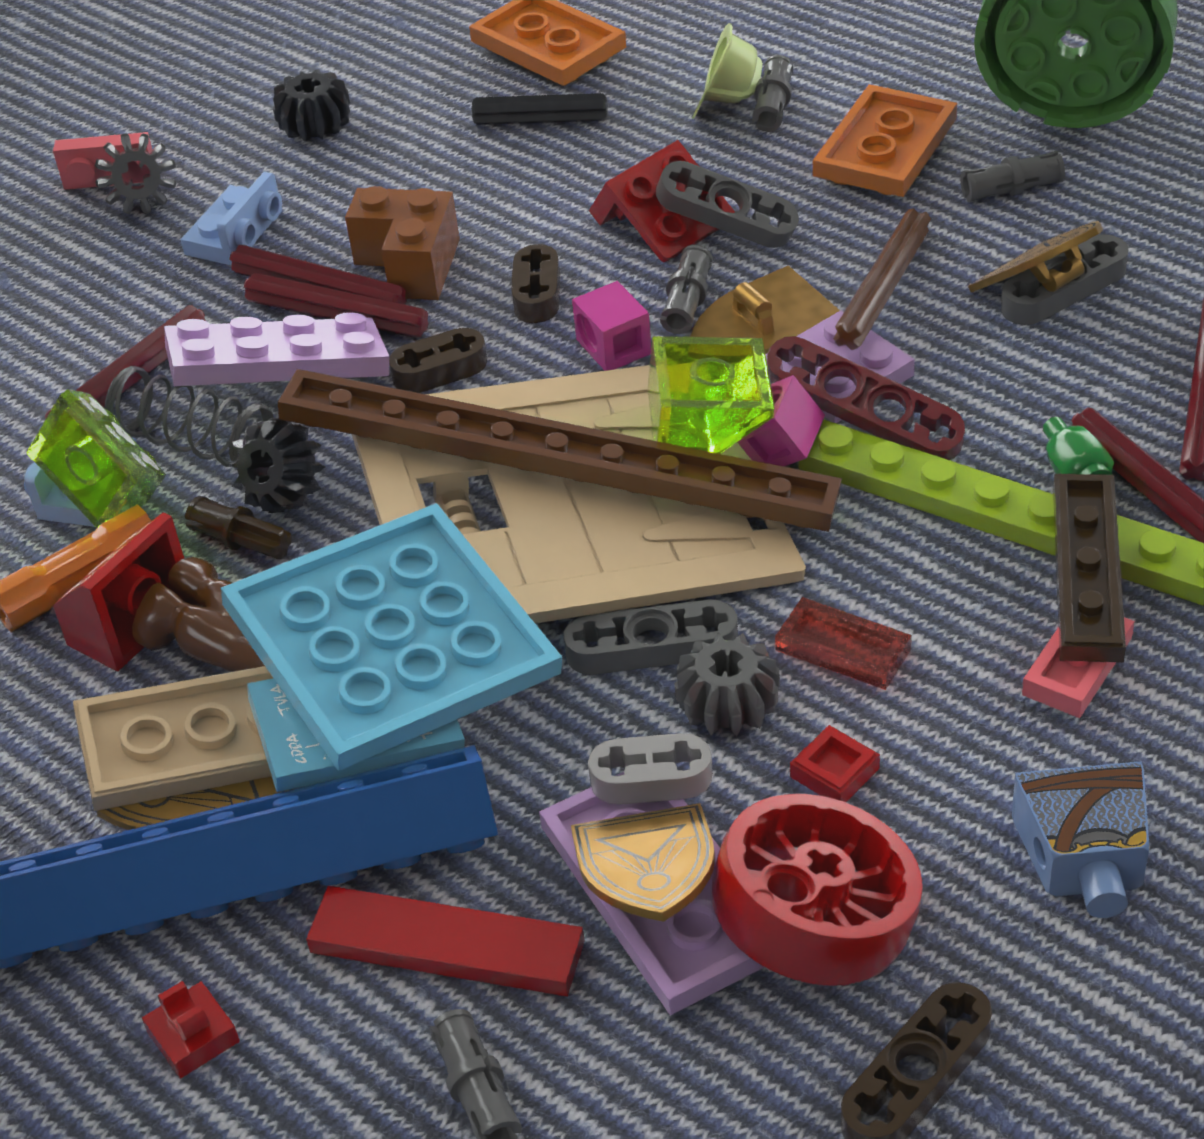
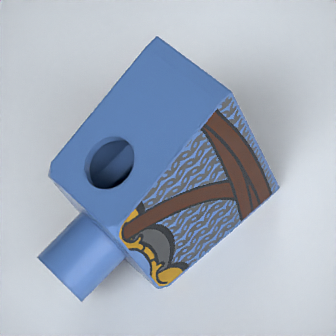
[1012,761,1149,918]

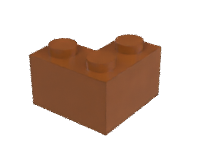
[345,186,460,300]

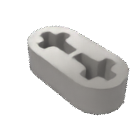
[588,733,713,804]

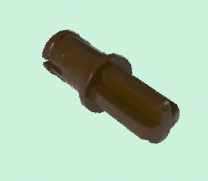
[185,496,292,559]

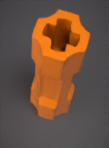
[0,504,151,632]

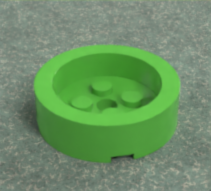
[974,0,1178,128]

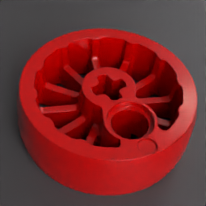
[711,794,922,986]

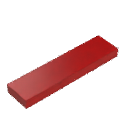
[306,886,585,997]

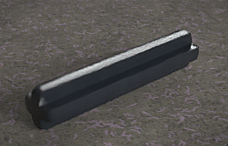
[471,93,608,125]

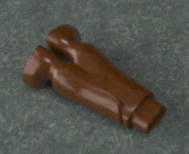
[132,557,265,672]

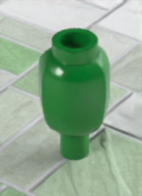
[1043,417,1114,475]

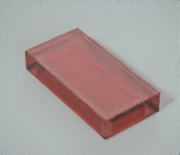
[775,597,912,690]

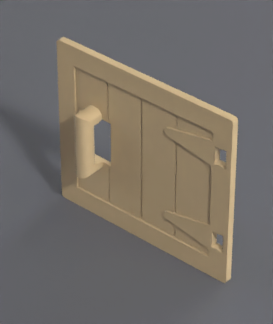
[352,359,806,623]

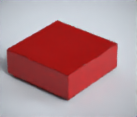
[790,725,880,802]

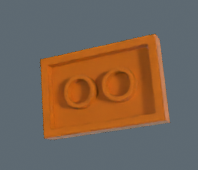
[469,0,627,86]
[813,84,957,197]

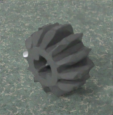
[95,133,176,214]
[674,632,780,737]

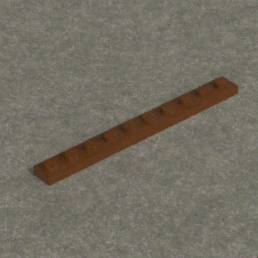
[278,369,842,532]

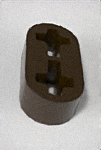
[511,244,560,323]
[389,328,487,393]

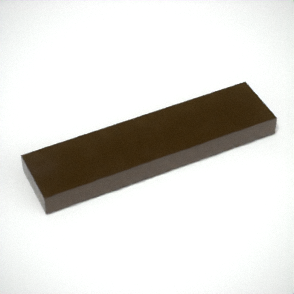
[1053,474,1126,663]

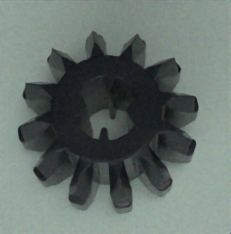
[272,69,350,141]
[228,418,326,513]

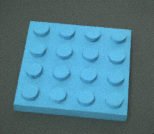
[221,503,562,771]

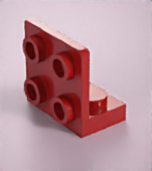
[589,140,735,262]

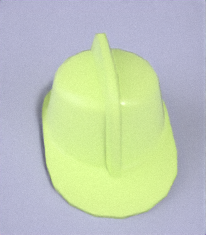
[692,23,763,119]

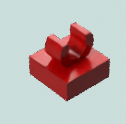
[142,981,240,1079]

